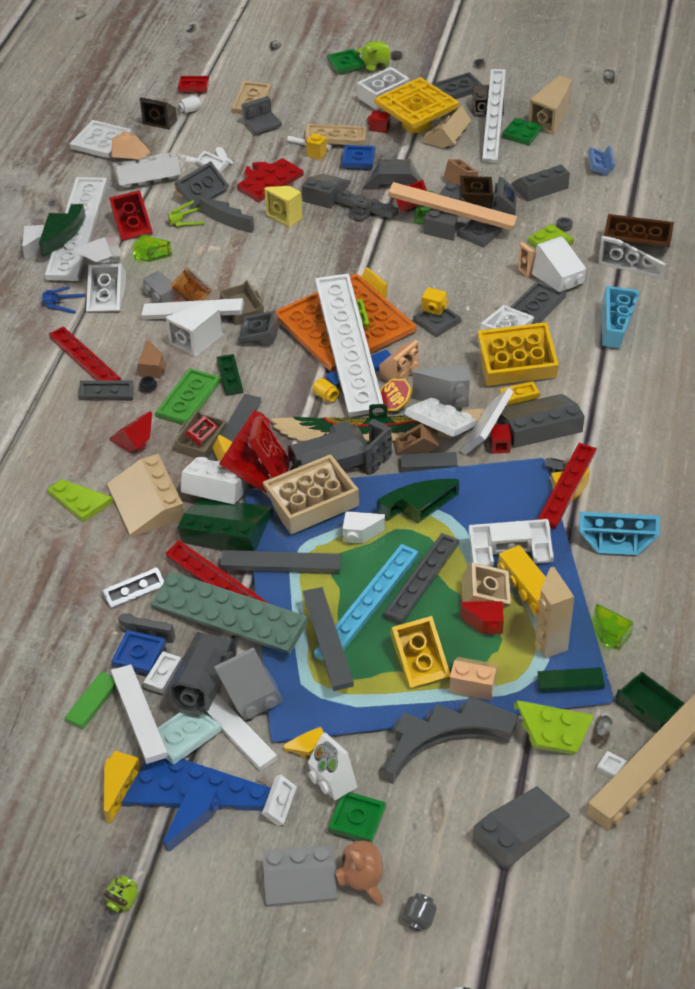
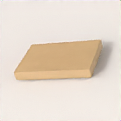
[231,81,271,114]

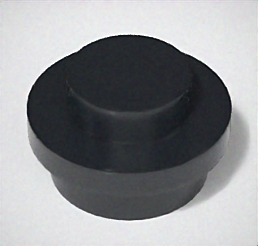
[139,376,157,392]

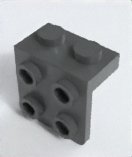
[366,419,392,475]

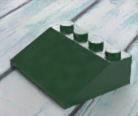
[177,497,273,551]

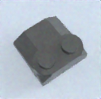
[238,311,279,345]

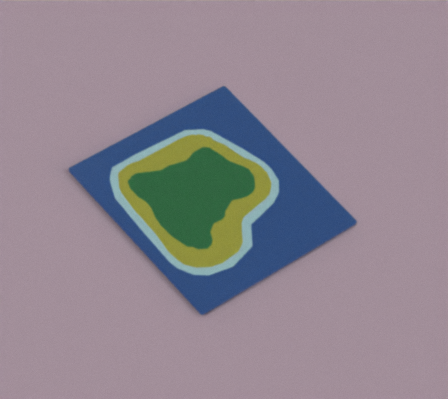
[245,458,614,742]

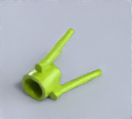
[167,200,205,227]

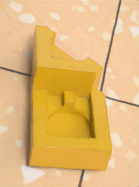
[283,727,324,759]

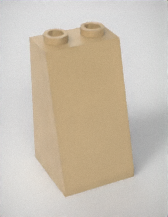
[529,75,572,135]

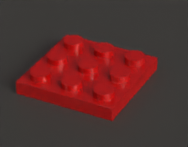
[248,415,290,479]

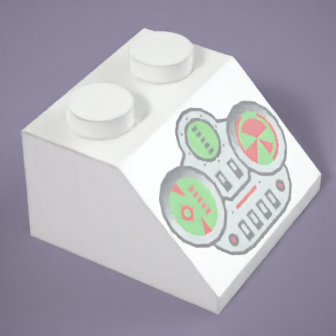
[308,732,357,800]

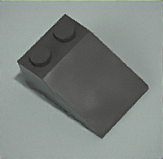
[302,173,351,209]

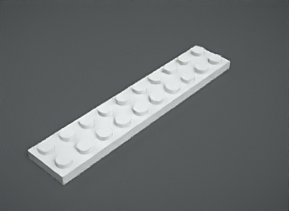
[45,177,108,281]
[315,274,383,417]

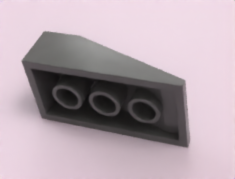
[473,786,570,871]

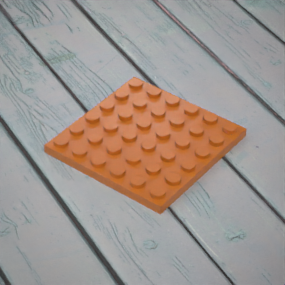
[276,273,417,372]

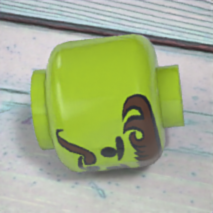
[103,875,139,913]

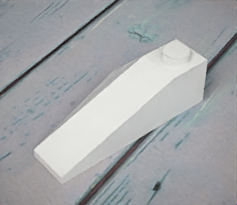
[598,236,666,279]

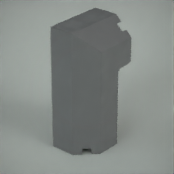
[287,421,368,470]
[167,632,237,716]

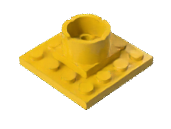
[374,77,459,133]

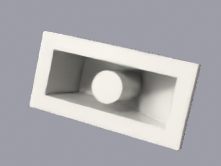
[22,225,44,259]
[343,511,385,544]

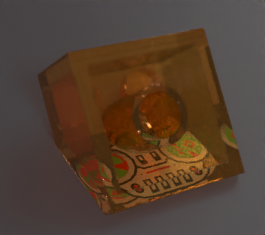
[170,266,212,301]

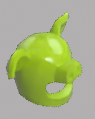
[356,41,390,71]

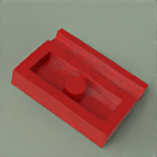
[178,76,209,93]

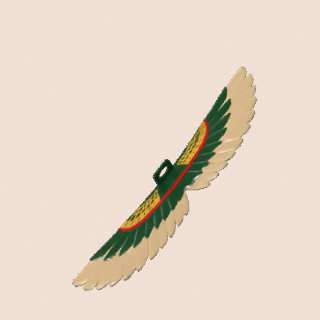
[271,404,484,443]

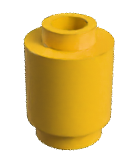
[312,378,339,402]

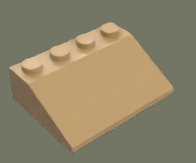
[107,454,184,537]
[263,454,359,534]

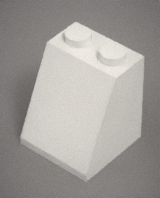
[532,237,586,292]
[166,302,222,357]

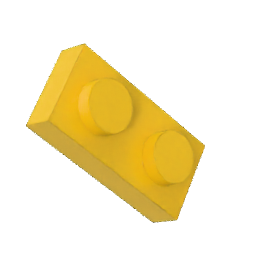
[499,381,540,406]

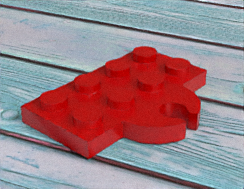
[237,158,304,203]

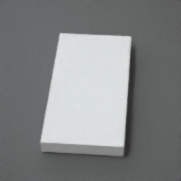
[460,387,513,455]

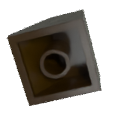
[139,97,177,130]
[460,175,494,209]

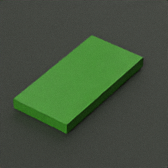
[155,368,221,425]

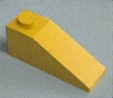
[104,750,141,824]

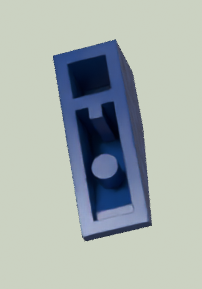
[163,781,220,852]

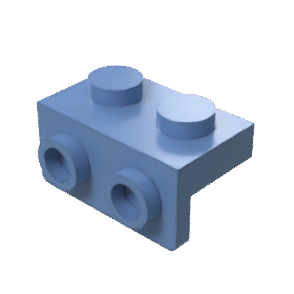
[587,146,615,176]

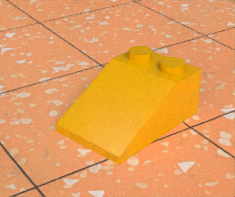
[390,616,450,688]

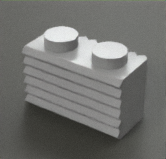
[142,270,180,303]

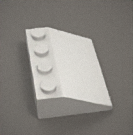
[112,152,181,188]

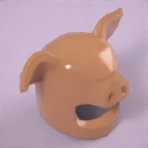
[335,841,383,905]

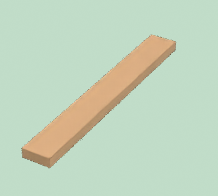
[388,182,517,230]

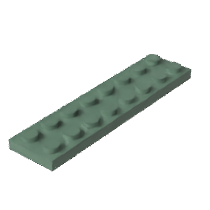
[151,571,309,655]

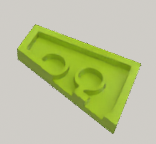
[47,479,113,523]

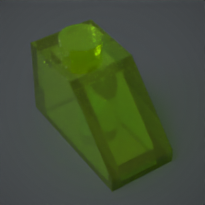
[132,234,172,262]
[593,604,633,651]

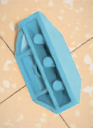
[579,512,660,556]

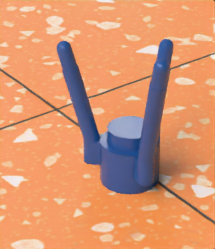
[42,286,85,314]

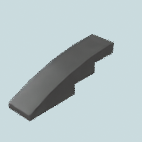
[199,196,254,233]

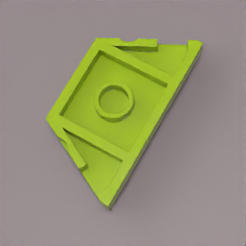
[514,700,593,755]

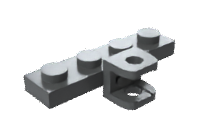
[335,190,399,220]

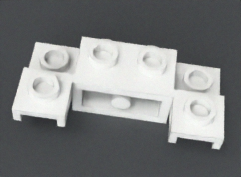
[469,519,554,567]

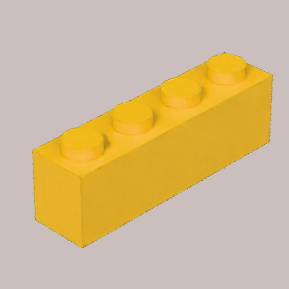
[497,545,546,615]

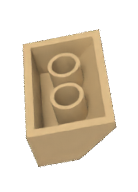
[421,106,471,149]

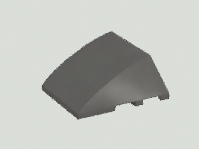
[363,159,422,189]

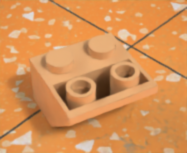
[379,340,419,382]

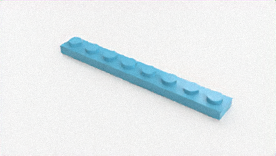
[314,544,419,661]

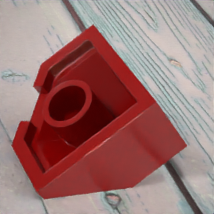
[109,411,152,452]

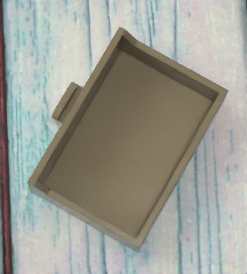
[219,280,264,325]
[175,410,227,459]

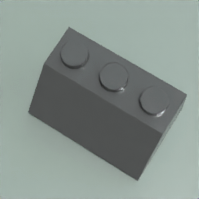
[512,165,570,202]

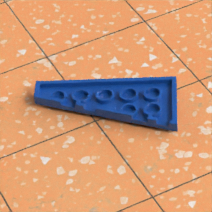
[122,758,271,811]

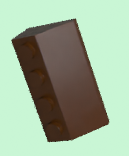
[604,214,674,248]

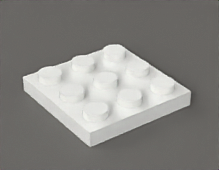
[70,120,132,159]
[404,398,477,437]

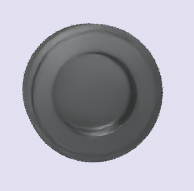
[556,217,573,232]

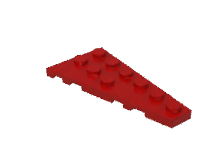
[219,410,270,493]

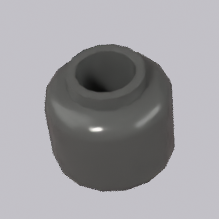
[402,893,437,932]

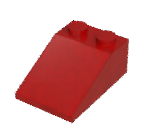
[109,190,153,241]

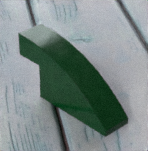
[39,204,86,256]
[377,479,459,523]

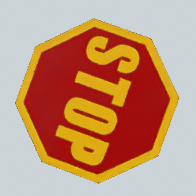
[380,379,412,412]

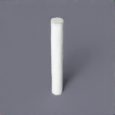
[287,136,331,151]

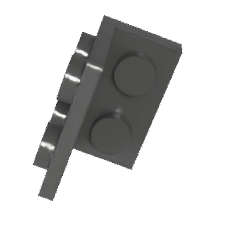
[241,96,282,134]

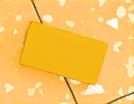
[361,267,388,298]

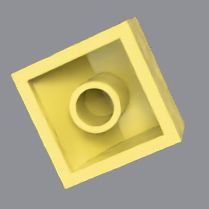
[265,186,303,227]

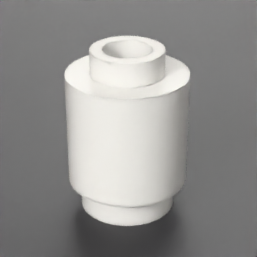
[178,96,201,114]

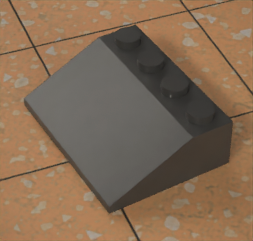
[498,394,585,448]

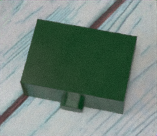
[615,672,685,733]

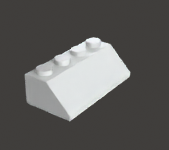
[73,237,122,264]

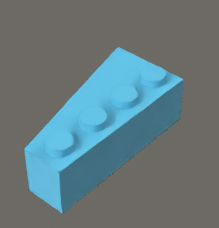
[602,286,640,348]

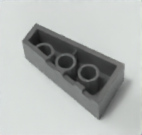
[424,182,462,241]

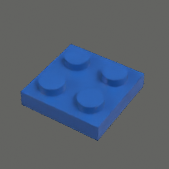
[342,145,375,169]
[111,630,166,675]

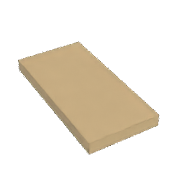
[305,124,367,146]

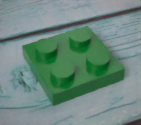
[327,49,364,74]
[502,118,542,146]
[328,792,386,843]

